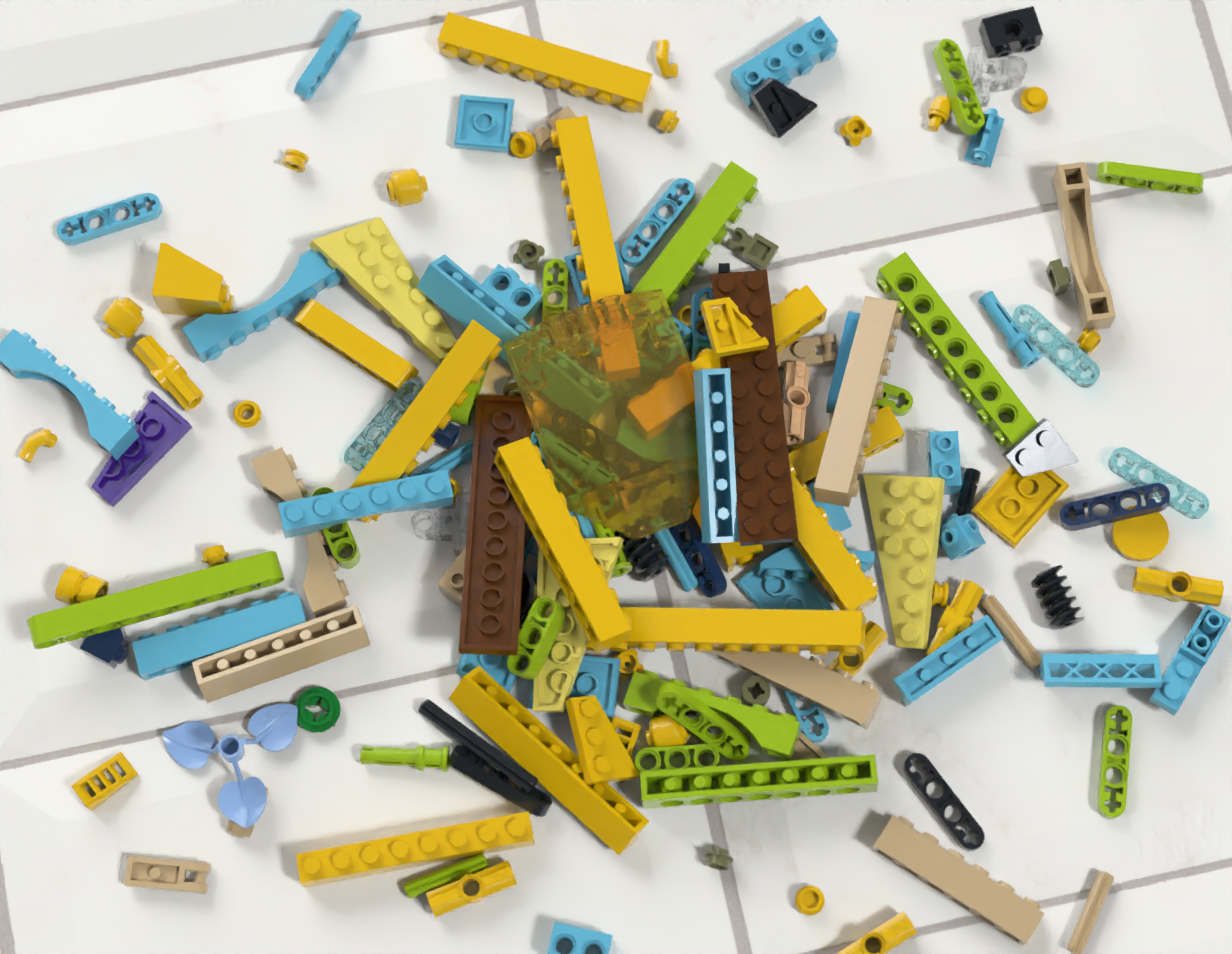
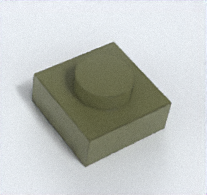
[1046,259,1071,296]

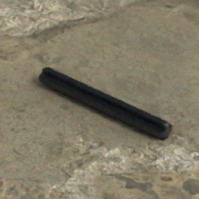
[418,699,538,792]

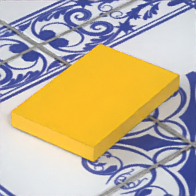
[971,466,1069,548]

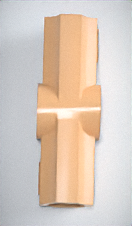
[782,360,810,446]

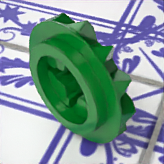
[295,687,340,733]

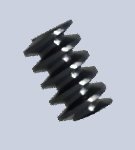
[614,518,669,582]
[1031,565,1085,630]

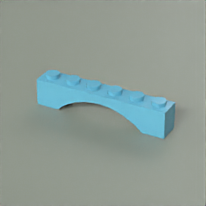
[182,249,344,363]
[0,329,139,460]
[278,469,453,539]

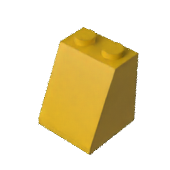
[152,243,234,317]

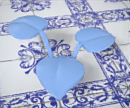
[163,704,298,828]

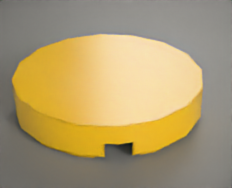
[1111,505,1169,562]

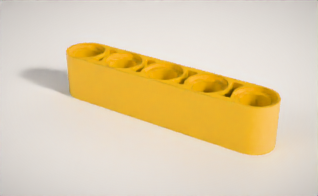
[293,298,419,395]

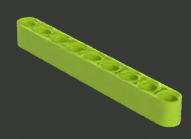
[27,551,285,649]

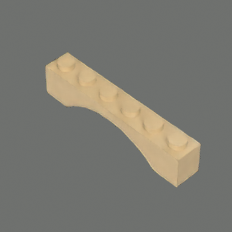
[1053,162,1116,331]
[251,447,350,618]

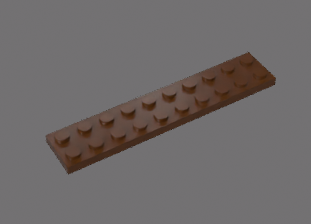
[710,270,798,546]
[458,395,533,656]

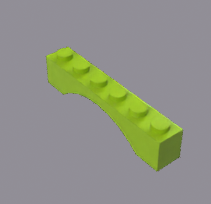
[623,670,801,761]

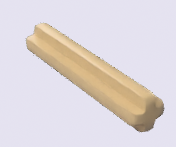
[981,595,1041,670]
[1067,871,1114,954]

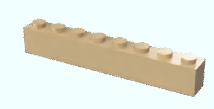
[814,296,903,507]

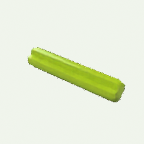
[404,854,489,898]

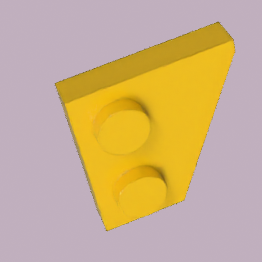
[700,297,769,358]

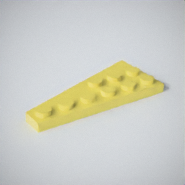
[309,217,457,364]
[863,474,945,650]
[533,537,624,713]

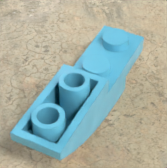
[757,539,875,582]
[1149,604,1231,716]

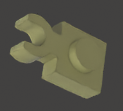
[727,227,779,270]

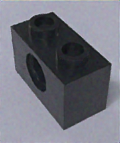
[978,6,1043,59]

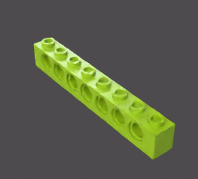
[876,252,1038,450]
[640,754,878,809]

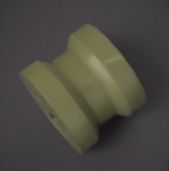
[741,677,770,707]

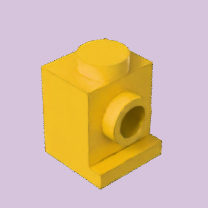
[718,533,764,573]

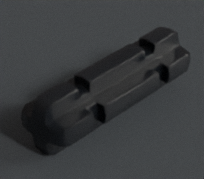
[954,468,981,516]

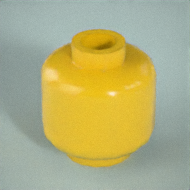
[386,168,428,207]
[103,297,145,339]
[645,713,691,747]

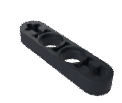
[448,745,553,817]
[903,753,985,851]

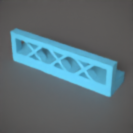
[892,615,1004,706]
[1039,654,1163,688]

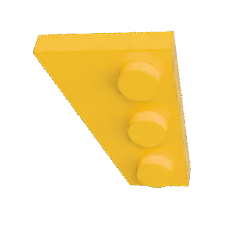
[565,695,640,785]

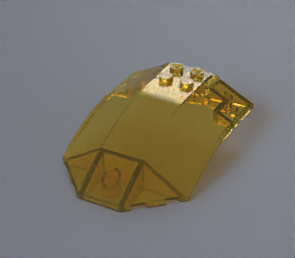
[503,289,700,540]

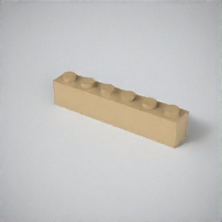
[192,604,371,703]
[711,649,883,730]
[872,816,1045,946]

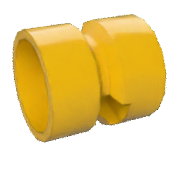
[55,566,109,605]

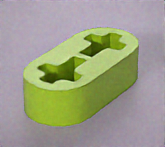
[875,382,913,416]

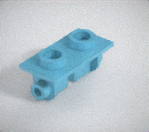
[964,108,1005,168]

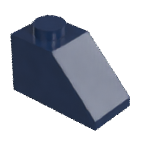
[80,627,129,669]

